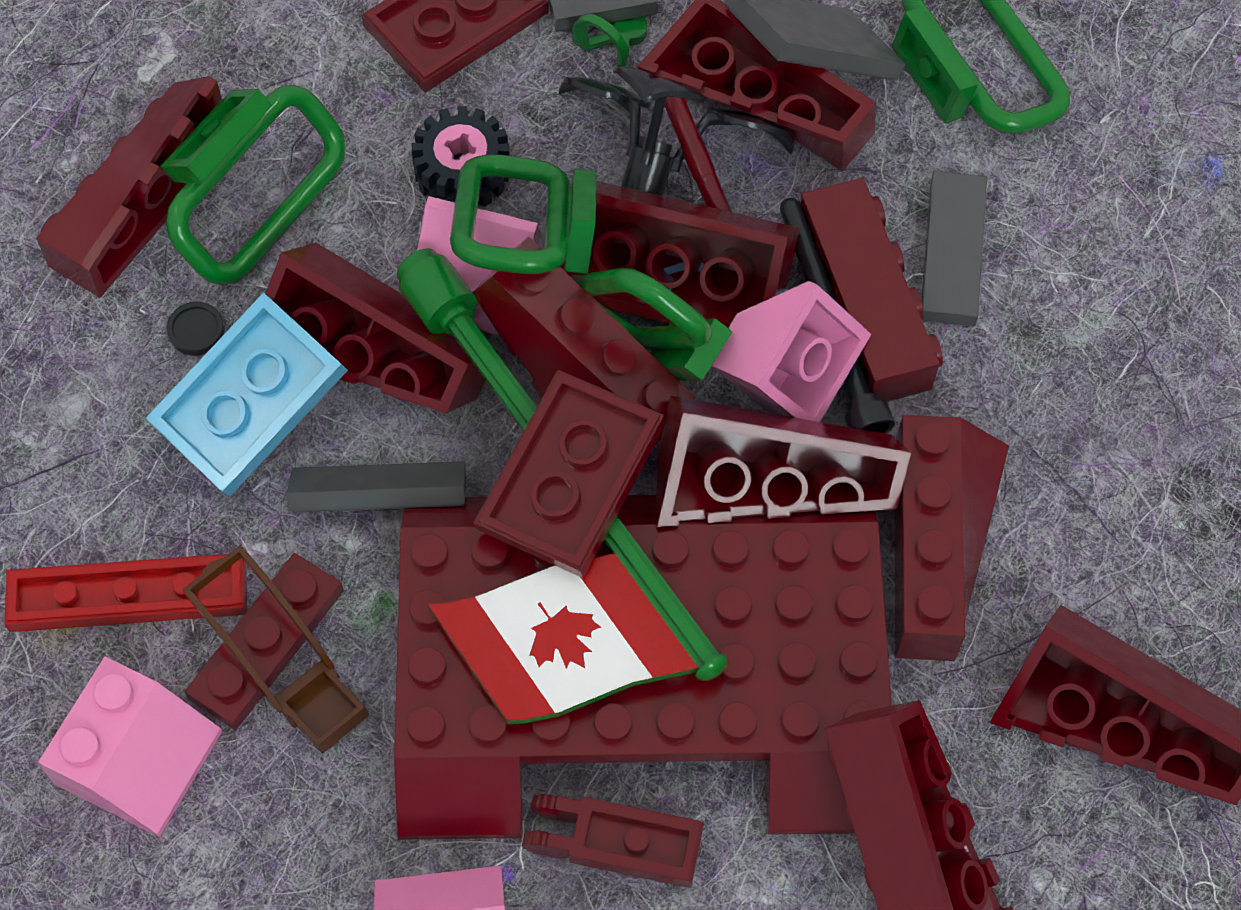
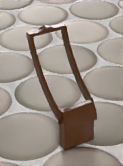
[182,545,369,754]

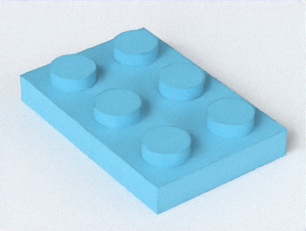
[146,292,348,497]

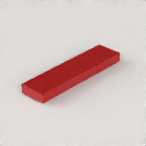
[4,554,247,632]

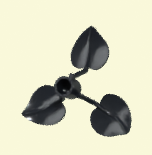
[559,66,795,196]

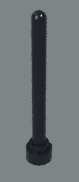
[780,198,895,434]

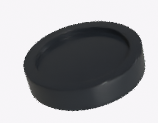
[167,302,224,356]

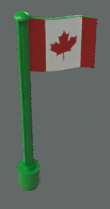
[397,248,728,724]

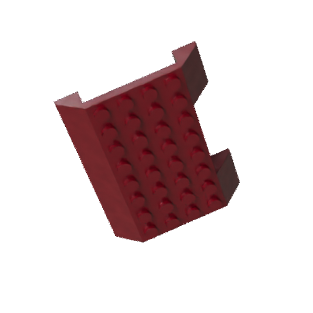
[394,495,892,840]

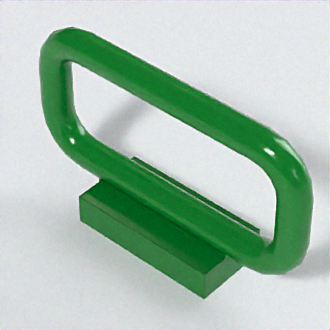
[891,0,1070,134]
[161,84,346,285]
[450,154,596,274]
[570,268,733,381]

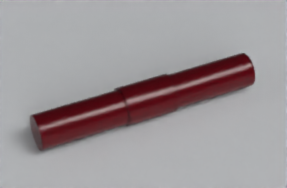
[665,97,732,212]

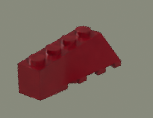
[637,0,876,172]
[36,76,222,298]
[472,237,696,444]
[265,243,498,414]
[655,396,911,527]
[894,415,1009,661]
[989,605,1241,805]
[824,700,1013,910]

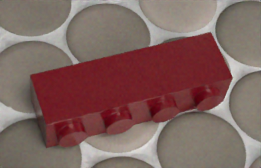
[800,177,943,402]

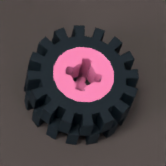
[411,106,510,207]

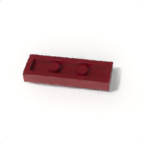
[184,552,344,731]

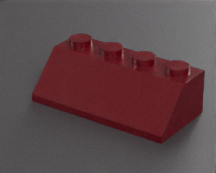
[560,181,800,328]

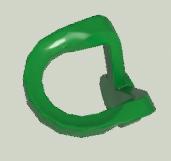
[572,14,647,67]

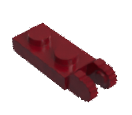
[522,793,704,888]

